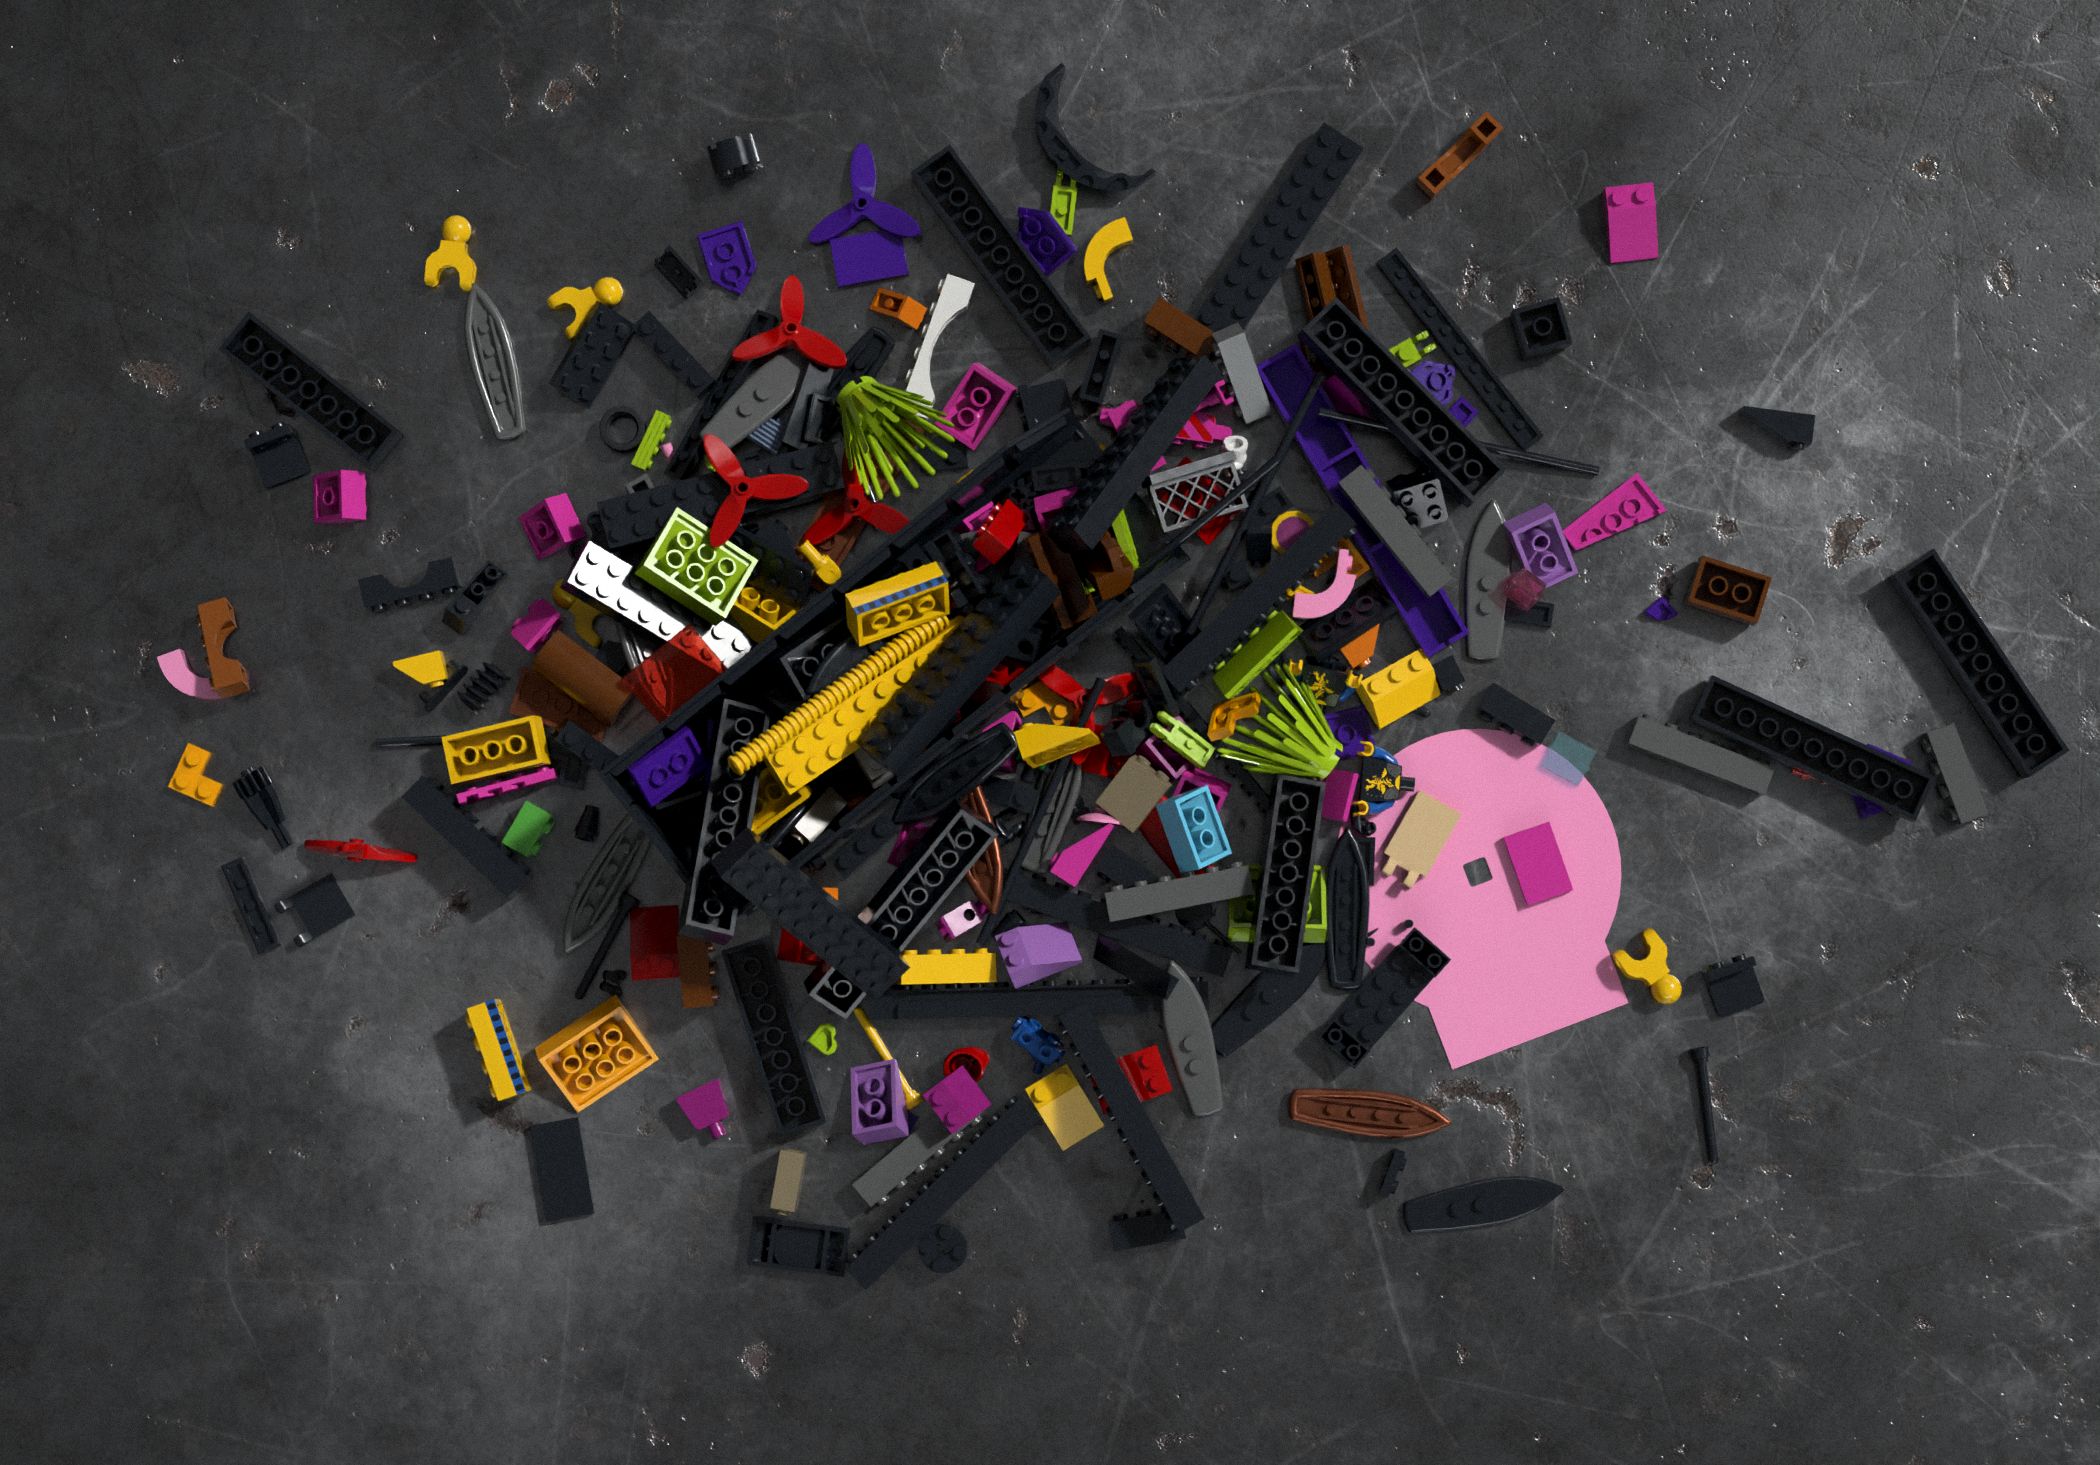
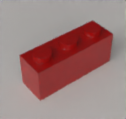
[972,499,1029,564]

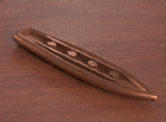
[961,785,1003,914]
[1289,1088,1452,1138]

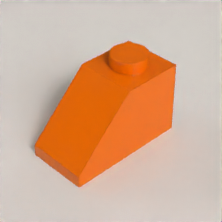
[869,288,927,330]
[1338,623,1380,670]

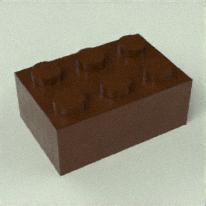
[1143,297,1214,359]
[1684,555,1772,626]
[676,935,720,1009]

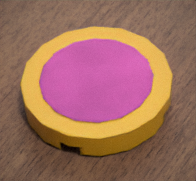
[1272,511,1315,555]

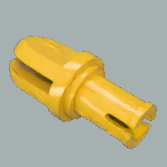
[796,540,841,586]

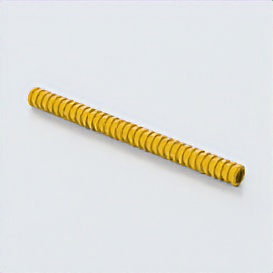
[727,615,949,776]

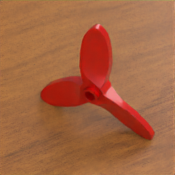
[732,275,847,369]
[703,434,809,548]
[804,443,910,546]
[1037,665,1137,765]
[304,839,418,862]

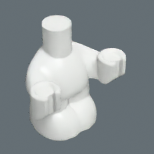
[1218,436,1248,476]

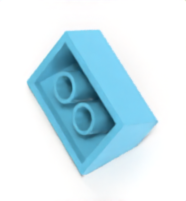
[1156,785,1232,873]

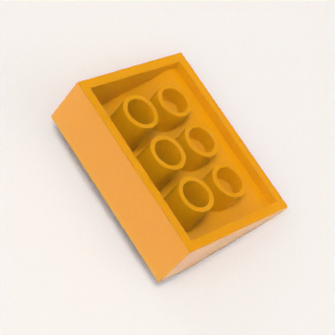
[535,994,659,1113]

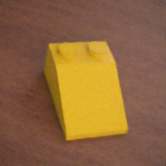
[729,582,804,643]
[1014,723,1101,768]
[1025,1063,1104,1151]

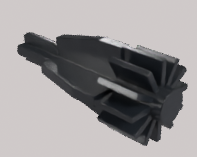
[232,765,294,849]

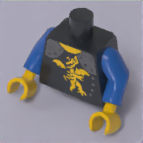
[1288,656,1363,715]
[1352,741,1415,816]

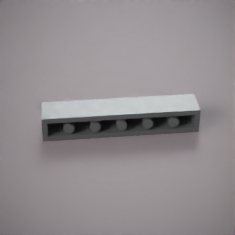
[1337,465,1453,598]
[1625,714,1775,796]
[1104,862,1254,922]
[852,1111,983,1207]

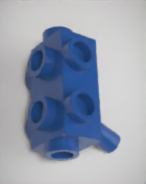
[1011,1016,1066,1074]

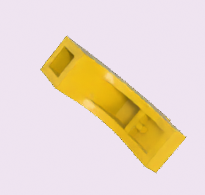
[1084,217,1133,304]

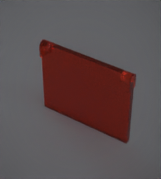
[621,624,728,723]

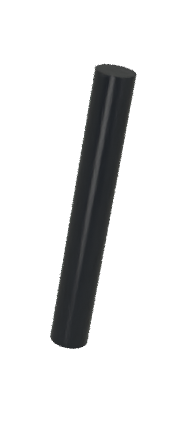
[376,735,448,748]

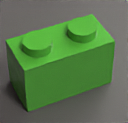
[502,800,555,858]

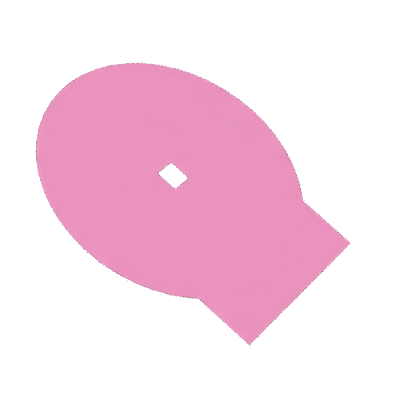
[1338,729,1628,1069]

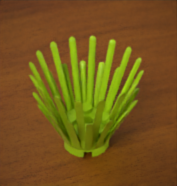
[837,376,955,499]
[1217,663,1343,781]

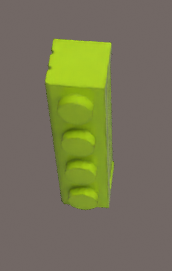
[631,410,672,472]

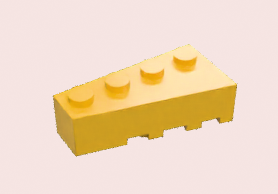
[892,948,997,985]

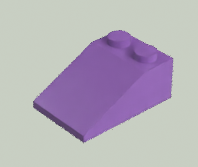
[1503,503,1578,593]
[995,922,1083,989]
[850,1059,909,1145]

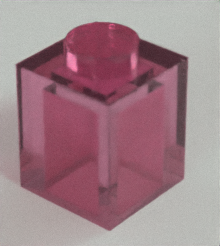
[1504,567,1547,612]

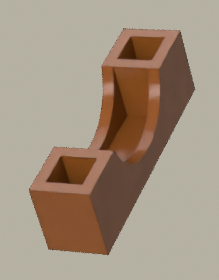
[1416,111,1503,200]
[196,597,250,699]

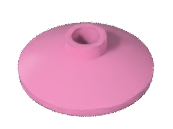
[1076,808,1124,826]

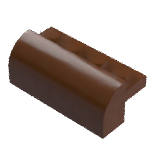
[1295,245,1369,330]
[1023,527,1098,630]
[1075,530,1134,601]
[531,630,635,728]

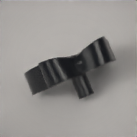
[1070,795,1090,825]
[599,969,627,998]

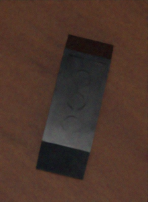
[1318,927,1451,1069]

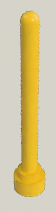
[853,1006,924,1111]

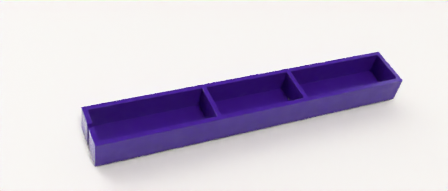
[1257,343,1469,658]

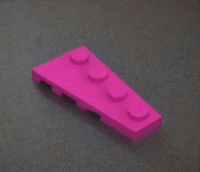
[1563,473,1667,551]
[456,766,559,806]

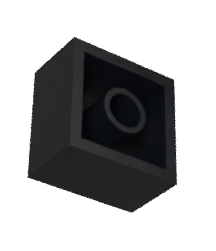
[1510,297,1573,360]

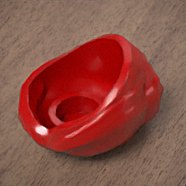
[943,1047,990,1083]

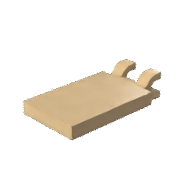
[1381,790,1462,889]

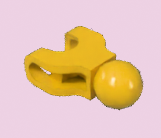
[424,215,477,292]
[546,277,623,341]
[552,578,603,648]
[1613,928,1682,1004]

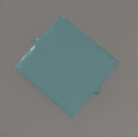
[1541,731,1597,786]

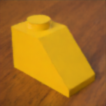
[393,650,449,688]

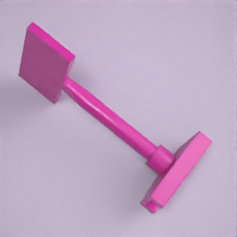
[1107,379,1234,472]

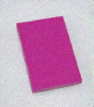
[1503,822,1573,906]

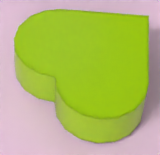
[807,1023,837,1055]

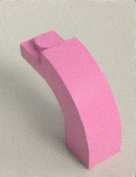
[1292,549,1356,620]
[157,649,221,699]

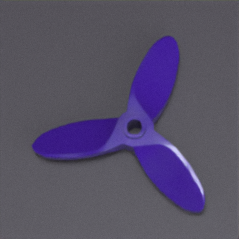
[809,143,921,244]

